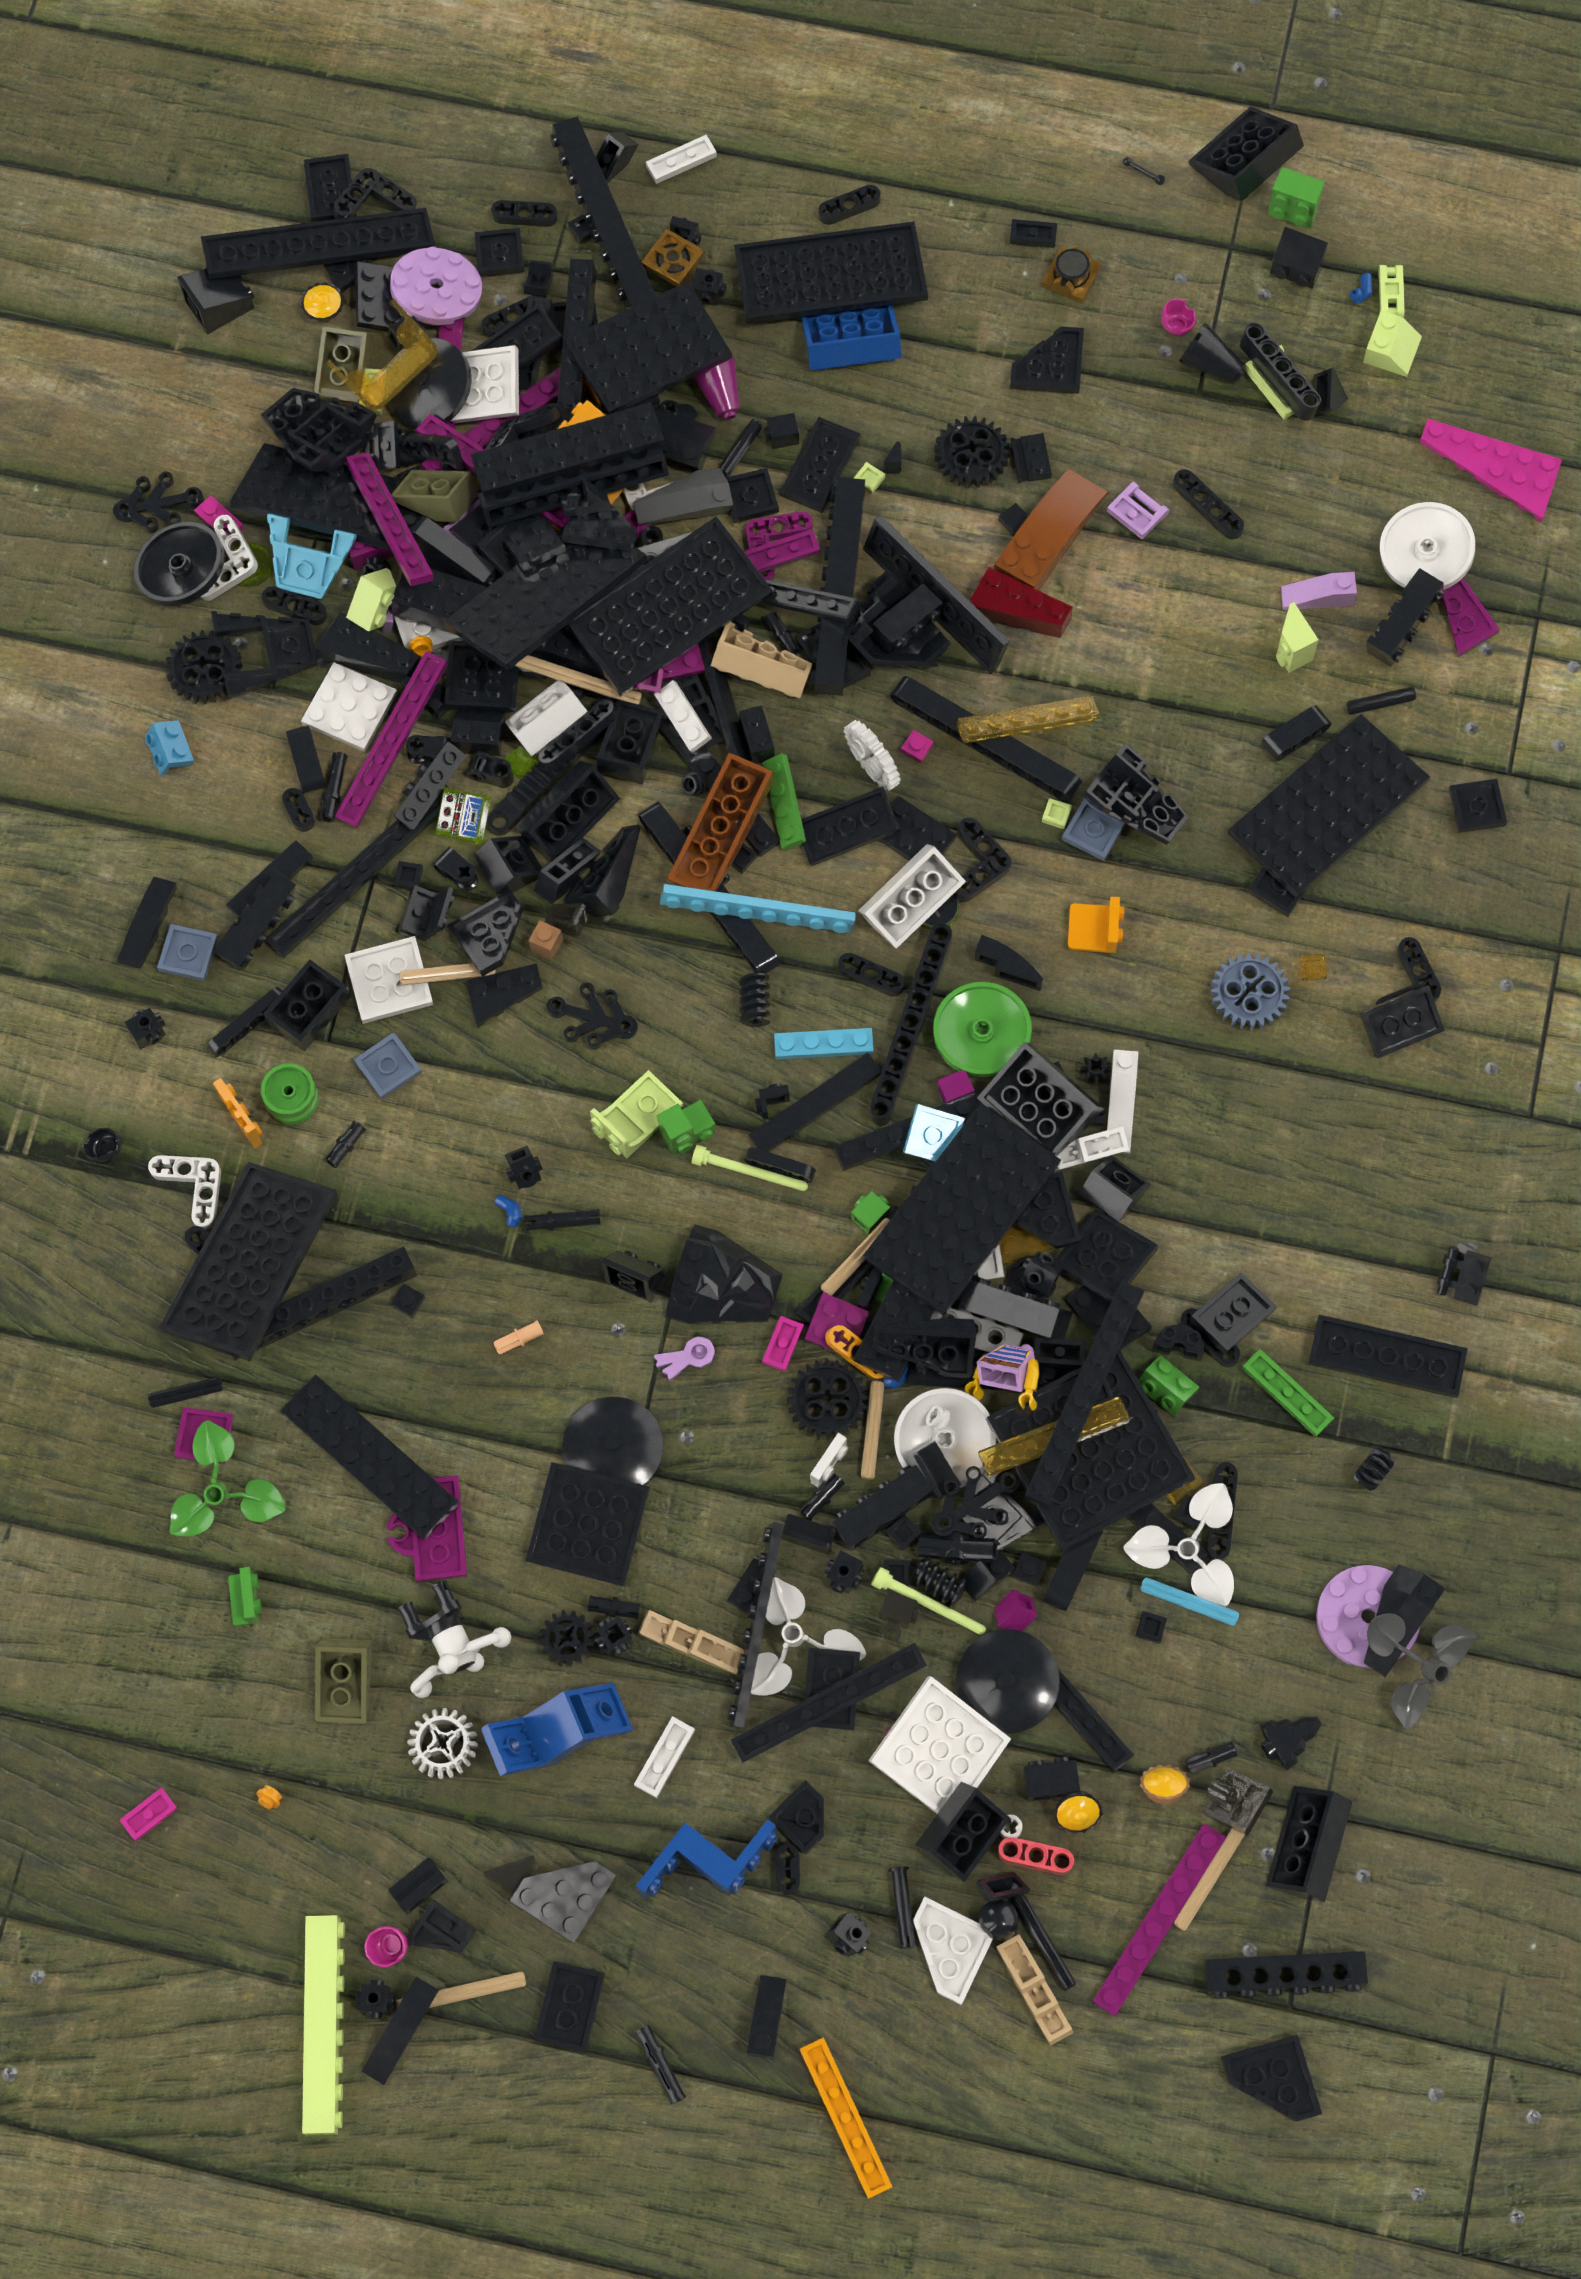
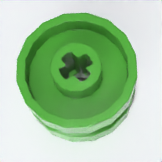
[261,1064,319,1125]

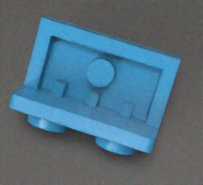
[145,720,194,775]

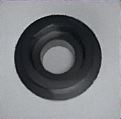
[681,772,704,796]

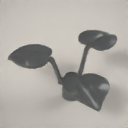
[1367,1613,1477,1730]

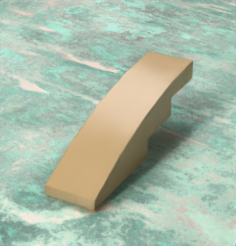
[637,1610,745,1674]
[996,1934,1073,2046]

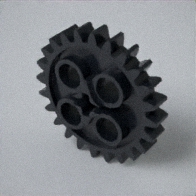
[934,416,1010,488]
[165,630,243,704]
[787,1359,868,1441]

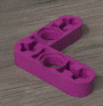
[746,512,813,581]

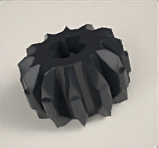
[1354,1446,1395,1491]

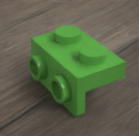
[1138,1355,1199,1416]
[228,1567,262,1626]

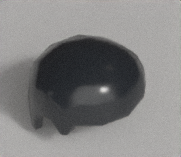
[82,1128,122,1164]
[978,1899,1019,1941]

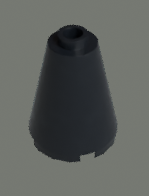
[1179,323,1245,383]

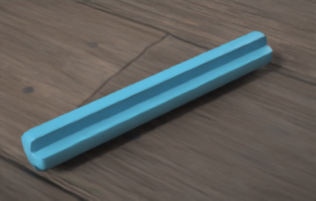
[1140,1577,1239,1626]

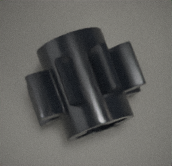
[362,556,391,576]
[1080,1053,1111,1086]

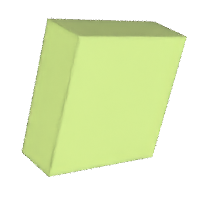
[854,462,885,495]
[1042,798,1072,829]

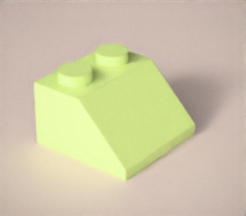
[1363,311,1422,377]
[346,568,396,631]
[1276,602,1318,673]

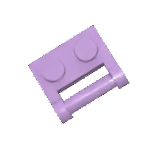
[1107,482,1170,539]

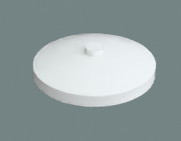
[1380,502,1475,590]
[894,1388,996,1489]

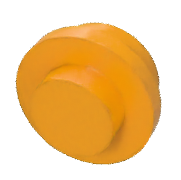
[409,636,433,657]
[256,1785,282,1809]

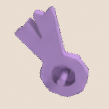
[654,1336,715,1381]

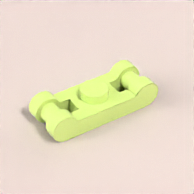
[1378,265,1404,318]

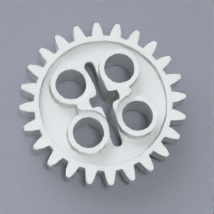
[843,720,901,791]

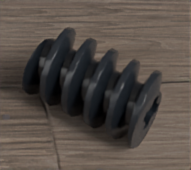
[739,973,771,1027]
[909,1556,966,1609]

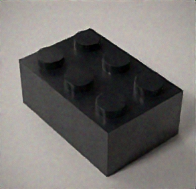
[263,959,351,1051]
[915,1781,1010,1882]

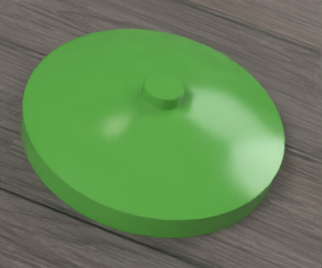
[933,982,1032,1077]

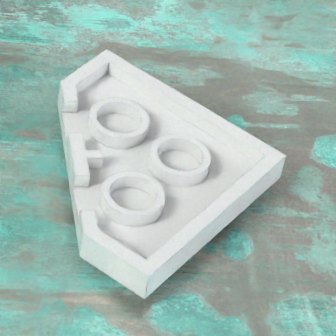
[913,1897,993,2005]

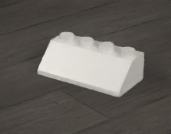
[858,844,966,949]

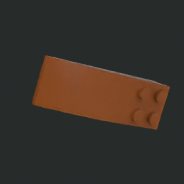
[994,469,1108,590]
[667,753,774,892]

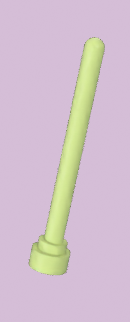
[691,1145,808,1191]
[871,1567,986,1635]

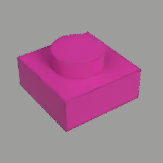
[901,730,934,764]

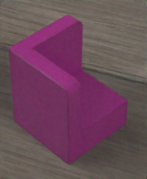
[632,669,664,695]
[937,1070,975,1104]
[994,1589,1037,1631]

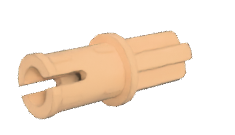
[494,1321,544,1354]

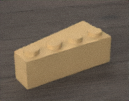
[711,622,812,698]

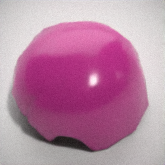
[1161,299,1196,336]
[364,1925,408,1967]

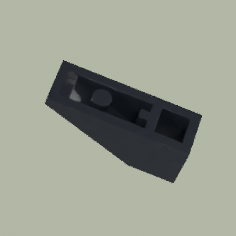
[534,837,601,904]
[747,1975,787,2060]

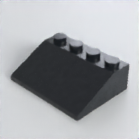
[1188,106,1304,201]
[977,1042,1104,1157]

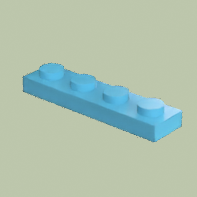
[774,1028,873,1060]

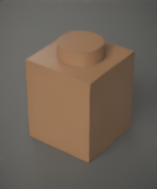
[529,920,563,961]

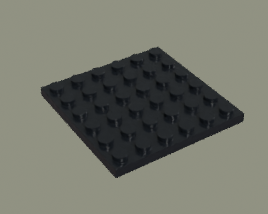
[985,1349,1196,1552]

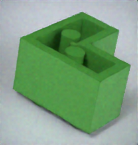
[657,1100,716,1155]

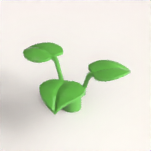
[170,1420,285,1536]

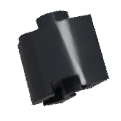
[1152,1325,1204,1361]

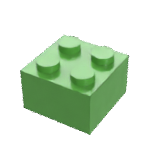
[1268,167,1325,229]

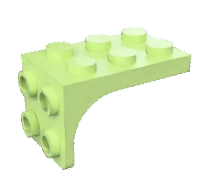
[590,1070,683,1159]

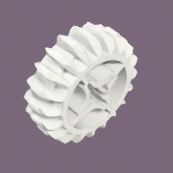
[407,1708,478,1779]

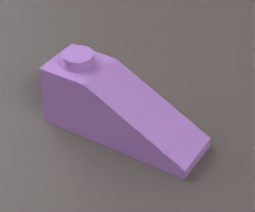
[1281,572,1357,610]

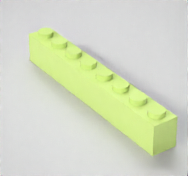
[302,1915,345,2135]

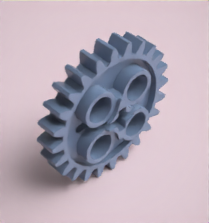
[1210,952,1290,1031]

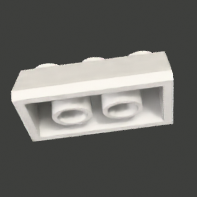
[505,680,587,756]

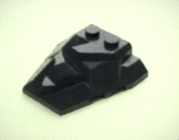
[261,388,376,473]
[1081,743,1188,845]
[665,1224,783,1324]

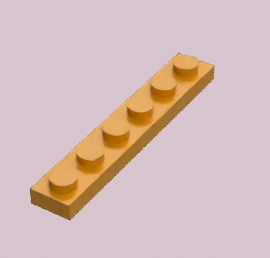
[800,2037,893,2199]

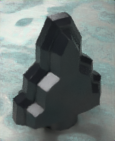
[1259,1717,1322,1770]

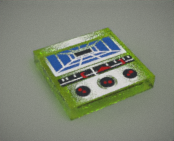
[435,787,491,845]

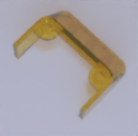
[325,299,437,410]

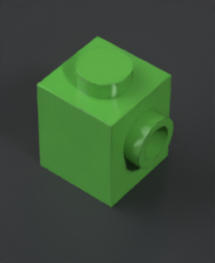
[851,1191,890,1235]

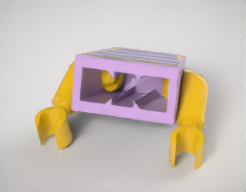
[965,1344,1039,1411]

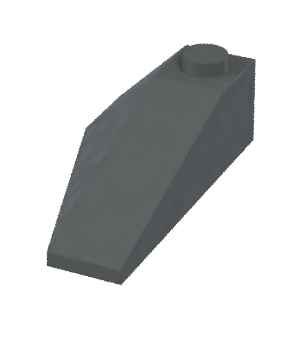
[633,468,733,525]

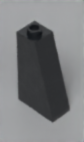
[411,515,497,587]

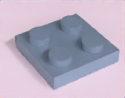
[1062,798,1126,861]
[157,924,219,981]
[353,1032,422,1100]

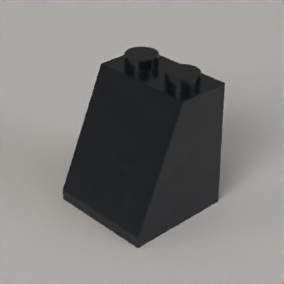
[177,268,255,335]

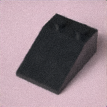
[597,699,664,785]
[602,1250,664,1303]

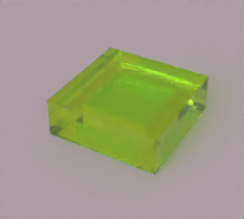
[504,745,537,779]

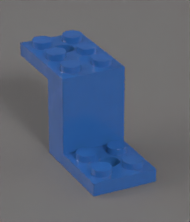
[481,1683,633,1776]
[636,1820,778,1899]

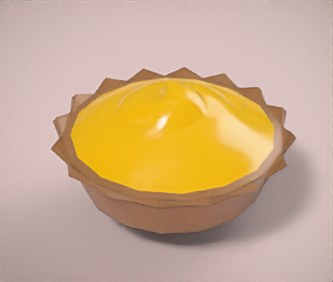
[1139,1765,1190,1804]

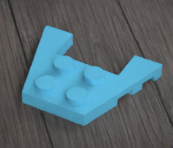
[267,513,357,599]

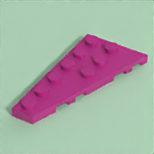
[1420,419,1562,523]

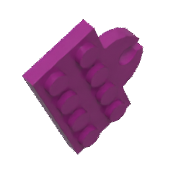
[386,1475,468,1583]

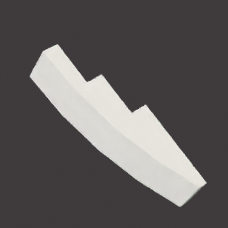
[1054,1126,1130,1172]

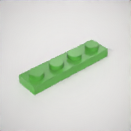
[763,753,806,851]
[1242,1349,1334,1437]

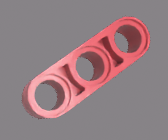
[998,1837,1074,1876]

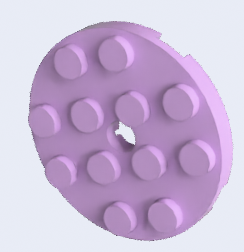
[390,247,482,325]
[1316,1565,1420,1669]

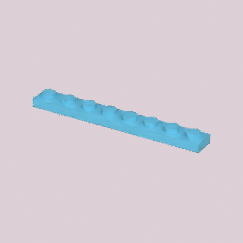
[660,884,855,933]

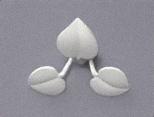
[1124,1483,1234,1606]
[751,1577,866,1696]

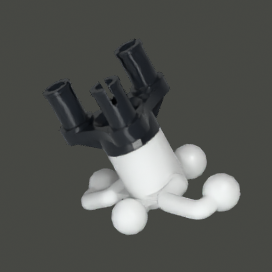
[398,1580,511,1698]

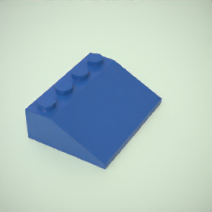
[801,305,902,370]

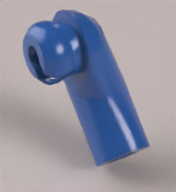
[1350,273,1372,303]

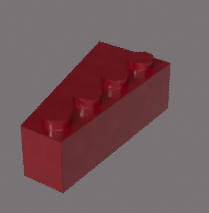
[969,567,1073,638]

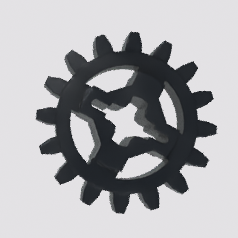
[539,1610,595,1667]

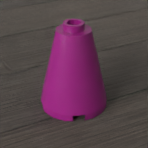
[693,354,740,421]

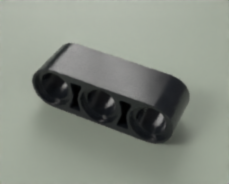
[1262,705,1332,761]
[286,725,326,794]

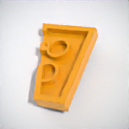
[213,1078,263,1149]

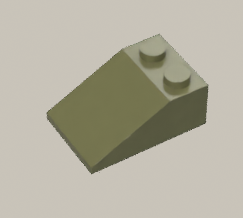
[314,326,374,403]
[391,470,478,523]
[315,1638,373,1724]

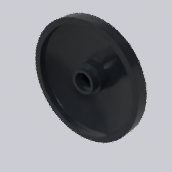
[385,338,472,429]
[134,522,225,606]
[562,1397,664,1486]
[956,1629,1060,1734]

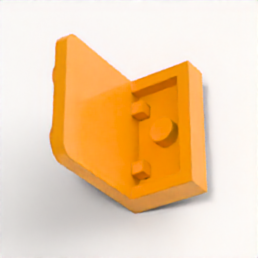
[1068,897,1124,953]

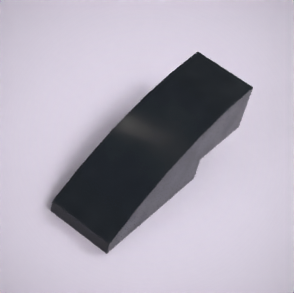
[975,935,1043,992]

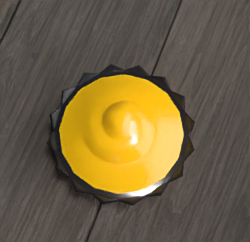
[300,282,344,322]
[1053,1790,1103,1834]

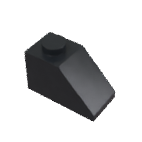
[596,132,639,184]

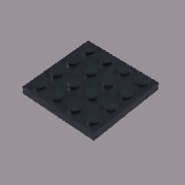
[525,1462,651,1587]

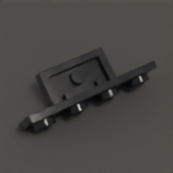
[394,742,466,830]

